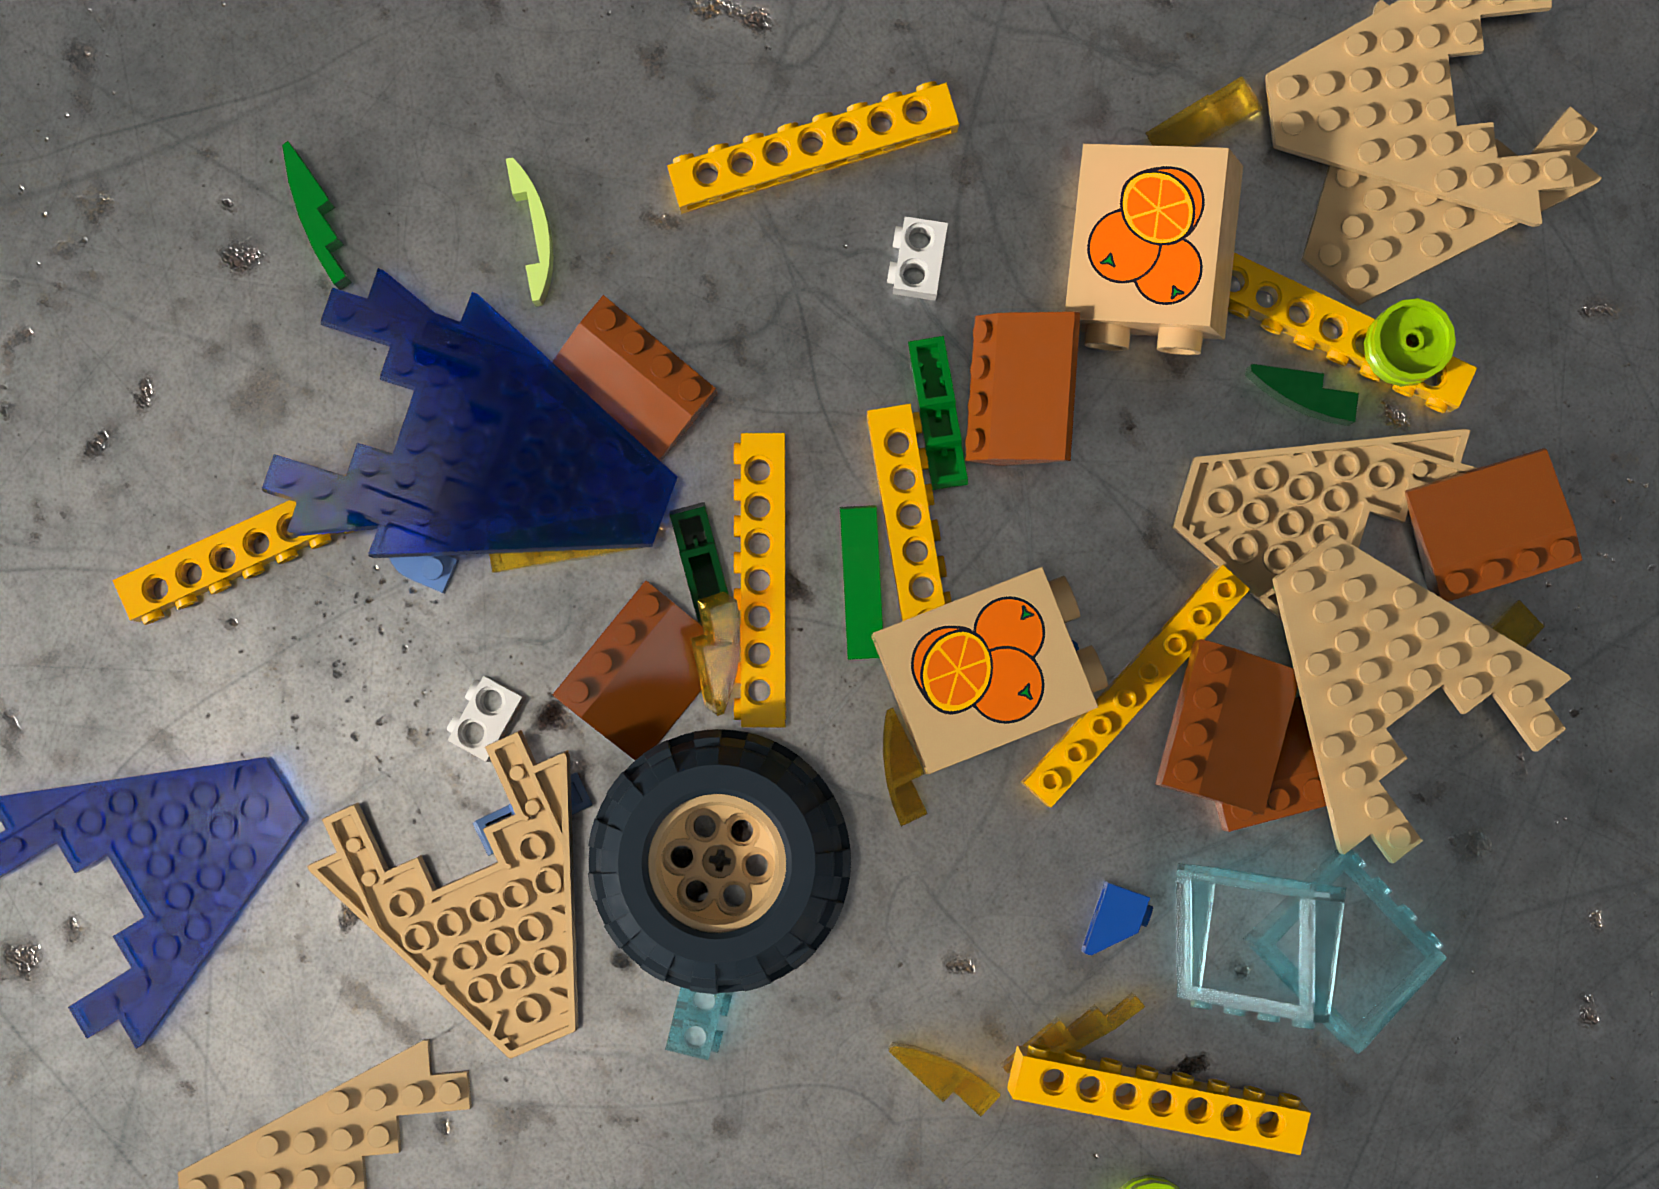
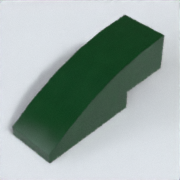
[1245,364,1359,426]
[669,502,734,623]

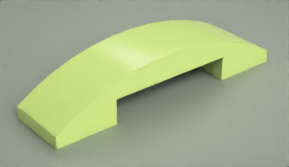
[506,157,554,307]

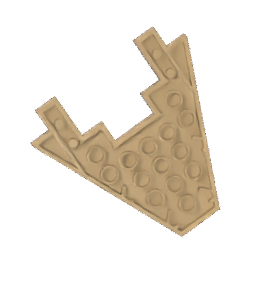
[1265,0,1575,227]
[1301,0,1602,306]
[1172,429,1477,620]
[1272,534,1571,863]
[307,730,579,1059]
[178,1039,472,1189]

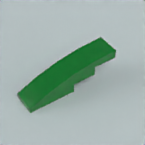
[282,141,352,291]
[908,336,968,490]
[840,505,883,660]

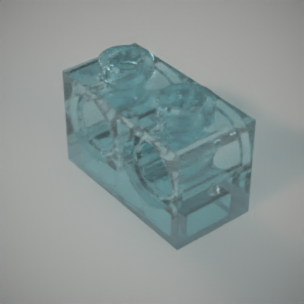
[665,987,732,1060]

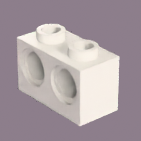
[887,216,948,301]
[447,676,526,762]

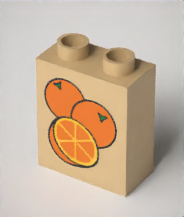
[1065,143,1243,355]
[871,567,1108,774]

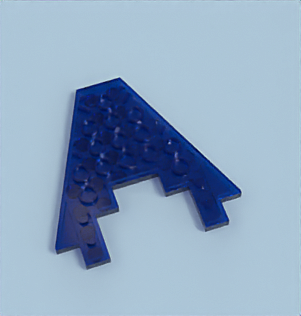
[262,268,591,537]
[345,292,678,558]
[0,757,305,1049]

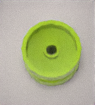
[1364,298,1456,387]

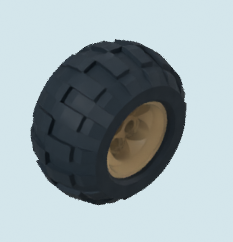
[588,729,851,994]

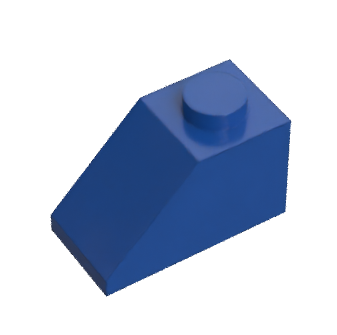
[1081,881,1153,956]

